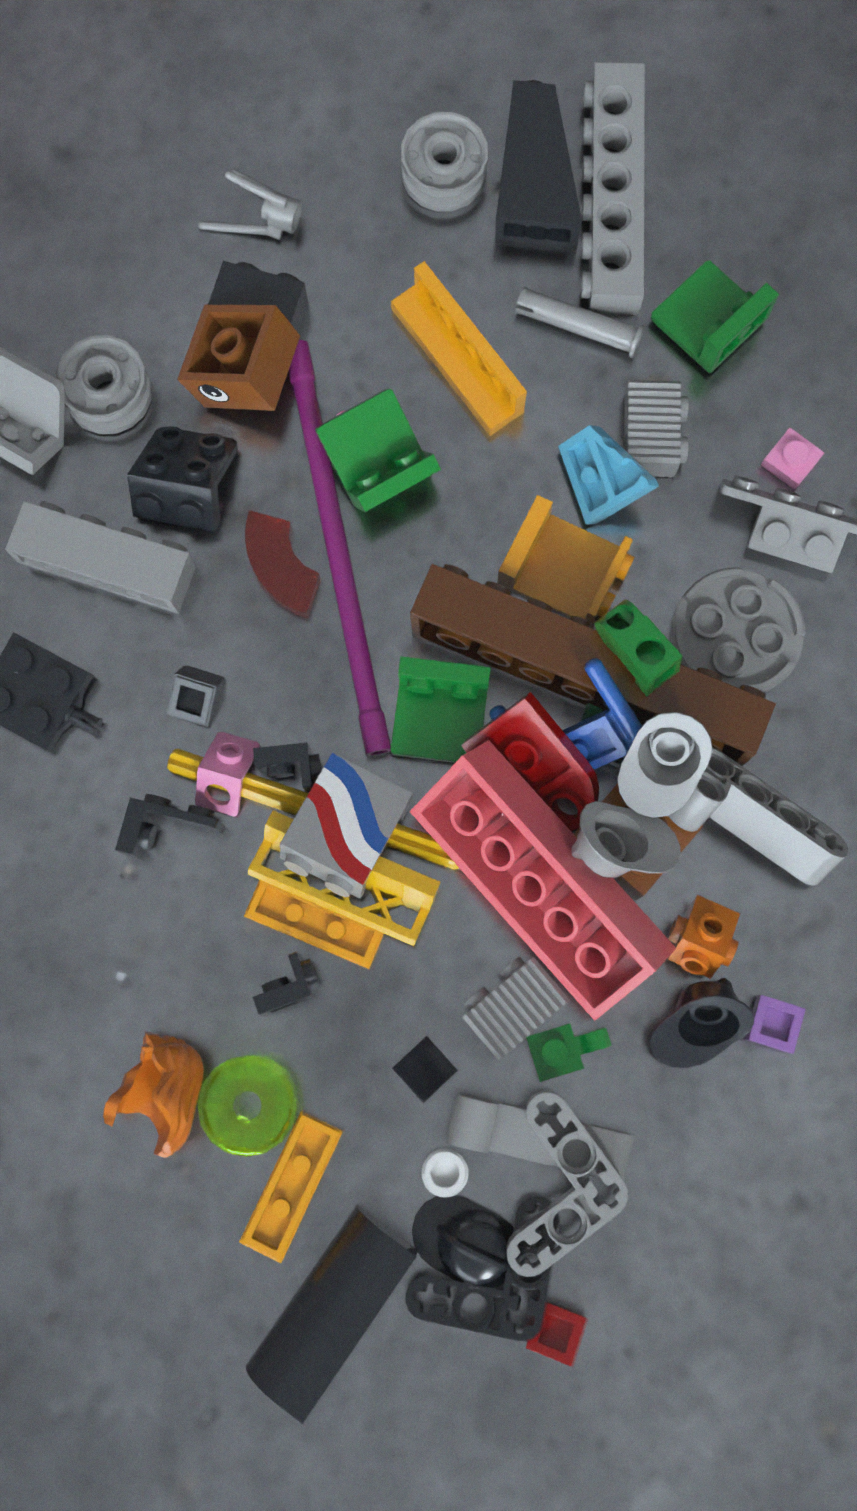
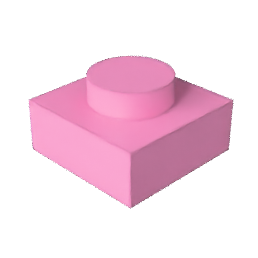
[761,428,825,490]

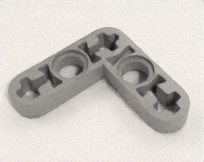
[506,1090,628,1277]

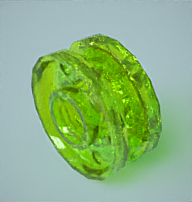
[197,1054,300,1157]

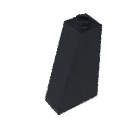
[495,80,582,248]

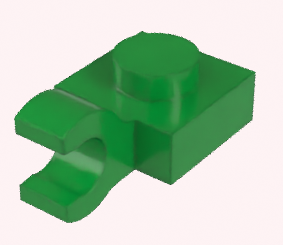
[526,1023,612,1082]

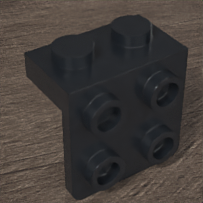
[127,426,238,532]

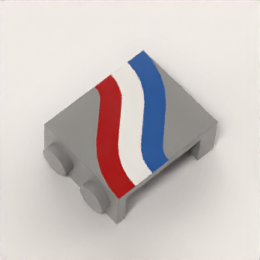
[280,753,413,899]

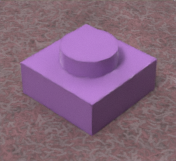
[745,995,806,1054]

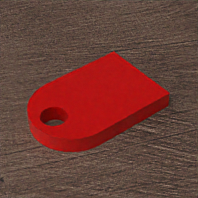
[461,692,599,831]

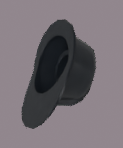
[650,978,754,1068]
[412,1195,520,1288]

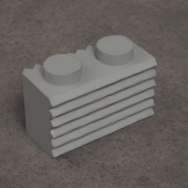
[624,380,688,478]
[462,956,569,1061]

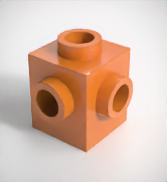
[667,895,740,979]

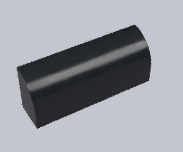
[246,1205,417,1424]

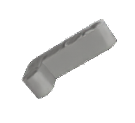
[669,747,848,886]
[446,1092,635,1182]

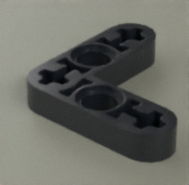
[405,1196,560,1342]

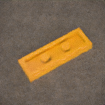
[244,880,384,970]
[239,1110,344,1263]

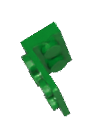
[650,261,779,374]
[315,388,441,512]
[390,656,491,763]

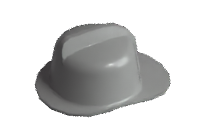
[618,712,713,818]
[571,801,680,878]

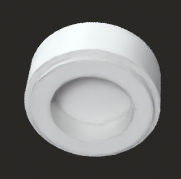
[422,1148,468,1197]

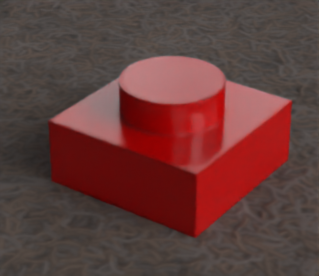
[526,1303,588,1367]

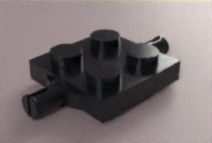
[0,632,103,752]

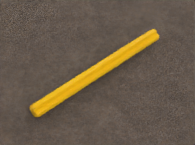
[167,748,459,870]

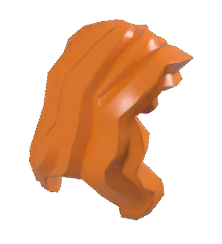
[103,1031,204,1158]

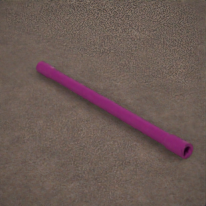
[288,340,391,756]

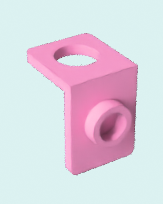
[195,732,259,816]

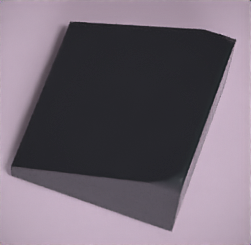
[166,665,225,727]
[392,1036,458,1103]

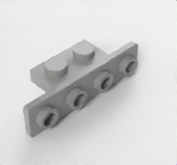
[720,475,857,573]

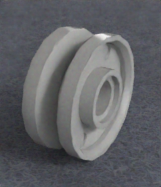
[401,112,488,212]
[56,335,152,434]

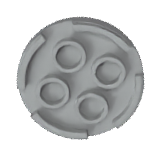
[671,567,805,693]

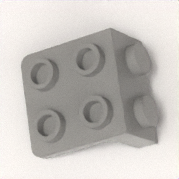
[0,347,65,475]

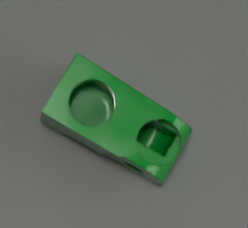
[594,599,683,697]

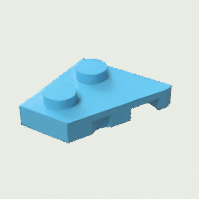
[558,425,659,524]

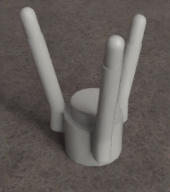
[198,169,303,240]

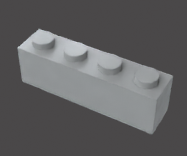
[5,501,196,614]

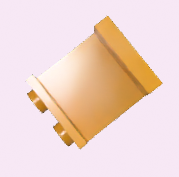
[497,495,635,623]

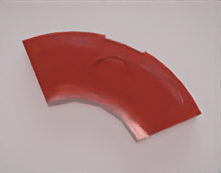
[245,510,320,618]

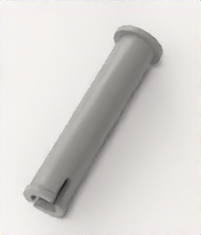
[515,287,645,358]

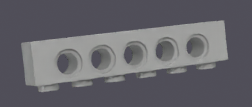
[581,62,645,316]

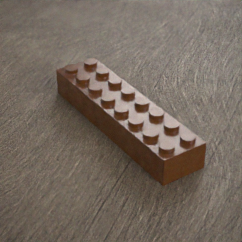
[410,564,776,766]

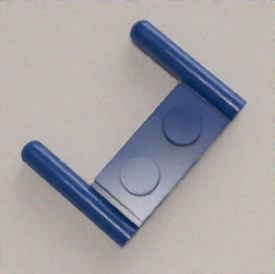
[489,658,642,769]

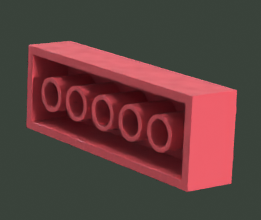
[409,740,677,1021]

